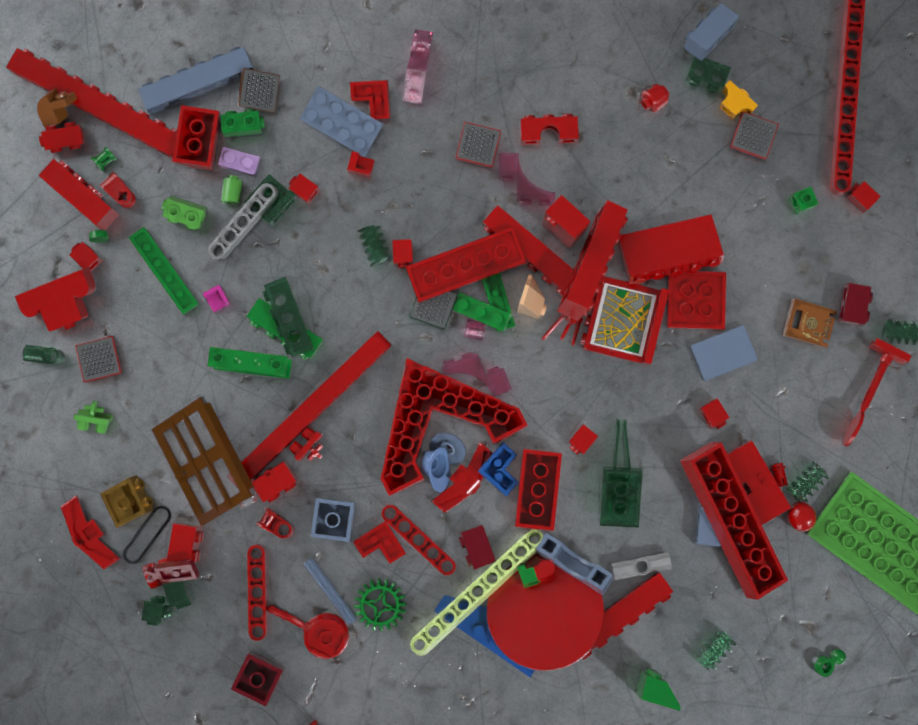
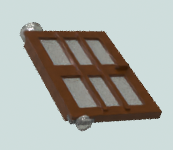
[151,394,259,526]

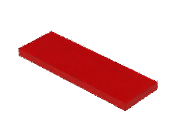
[406,226,527,303]

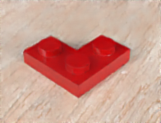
[350,80,391,119]
[353,521,406,564]

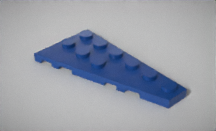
[434,595,535,677]

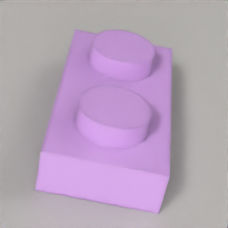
[218,147,260,176]

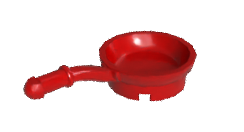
[267,605,350,659]

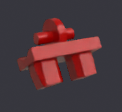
[289,427,323,461]

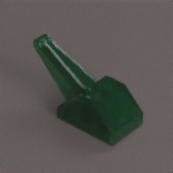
[599,419,643,528]

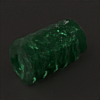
[357,225,392,267]
[882,319,918,346]
[786,461,829,503]
[695,631,738,674]

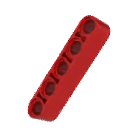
[381,505,456,575]
[247,544,268,641]

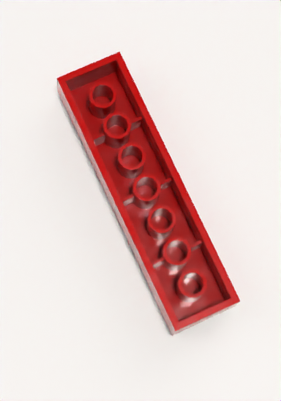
[680,442,789,600]

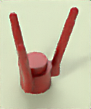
[541,314,583,346]

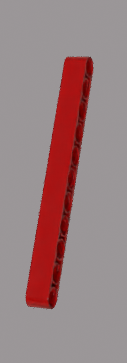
[830,0,866,196]
[228,331,392,486]

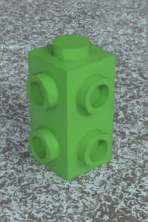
[161,195,208,230]

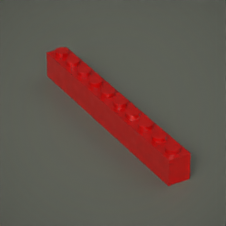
[6,48,177,158]

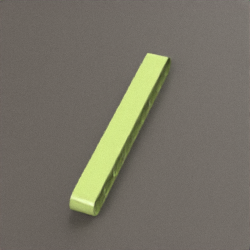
[410,529,544,656]

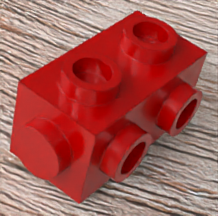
[39,122,85,153]

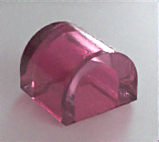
[464,319,486,341]

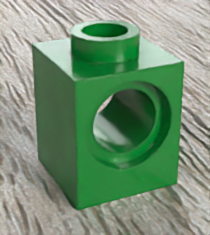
[789,187,819,215]

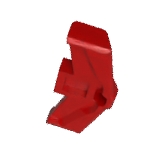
[431,442,493,513]
[60,495,121,570]

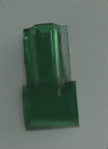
[22,344,65,366]

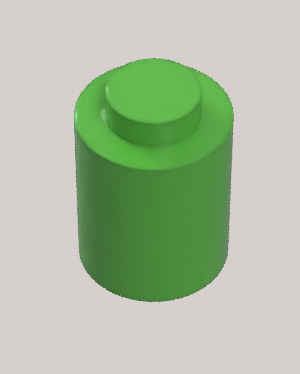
[221,175,242,205]

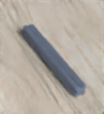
[304,558,357,624]

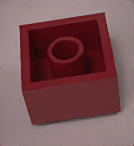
[231,652,286,707]

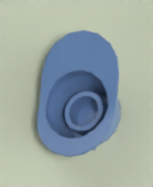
[421,447,451,492]

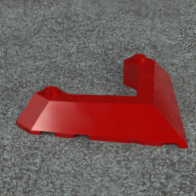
[380,358,528,496]

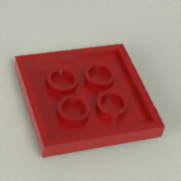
[667,271,726,330]

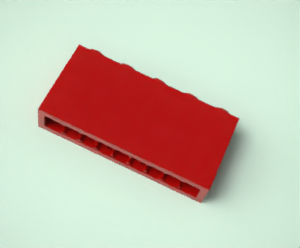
[618,214,724,284]

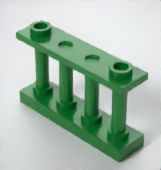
[207,347,292,379]

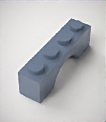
[536,533,614,595]

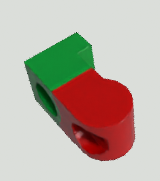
[517,560,556,588]

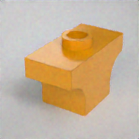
[719,80,758,120]

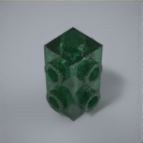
[141,595,173,626]

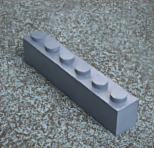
[138,47,254,114]

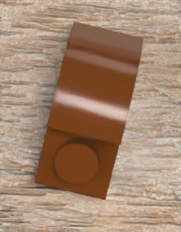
[37,89,77,127]

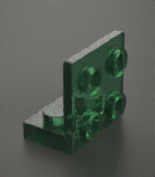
[245,174,297,227]

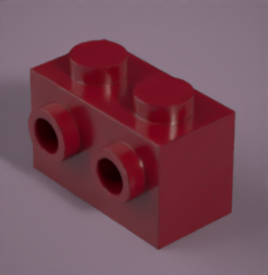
[838,283,873,326]
[459,524,496,570]

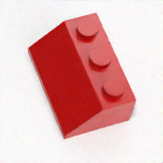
[172,105,221,171]

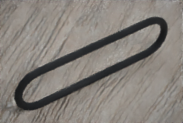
[123,506,171,564]

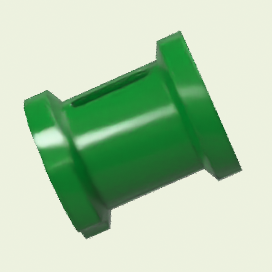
[91,146,117,171]

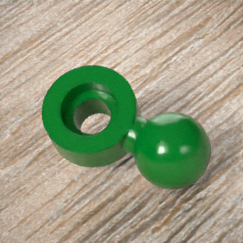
[814,649,846,677]

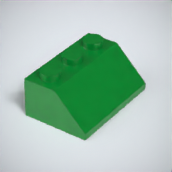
[635,668,681,711]

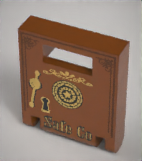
[783,299,837,348]

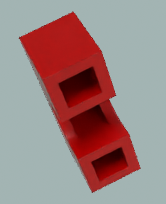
[520,114,579,145]

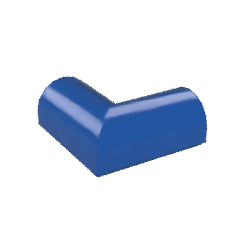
[478,442,519,497]

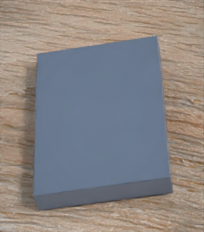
[690,325,758,381]

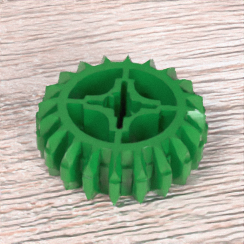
[354,578,407,632]

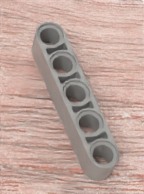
[208,183,279,260]

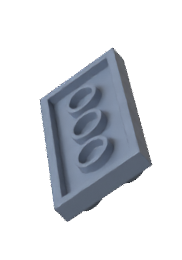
[299,86,384,157]

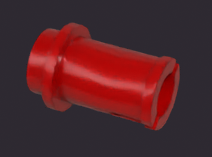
[770,462,789,487]

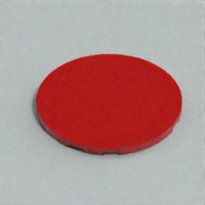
[487,554,604,671]

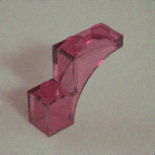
[403,29,434,104]
[498,153,555,206]
[441,352,512,397]

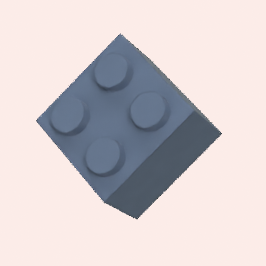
[311,498,356,542]

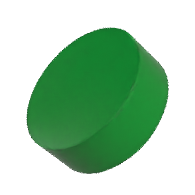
[88,230,108,243]

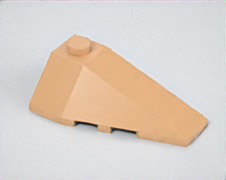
[517,274,547,319]

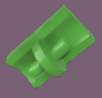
[74,401,113,434]

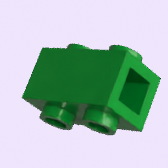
[220,109,265,137]

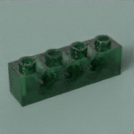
[262,277,315,359]

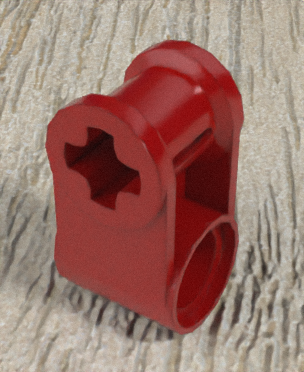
[100,172,136,208]
[256,507,294,538]

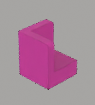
[202,285,231,313]

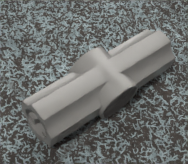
[611,552,672,580]

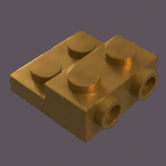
[100,475,154,528]

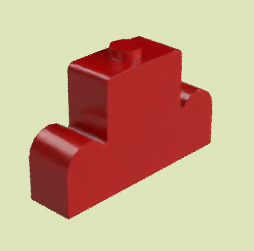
[14,267,96,332]

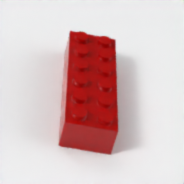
[557,200,628,321]

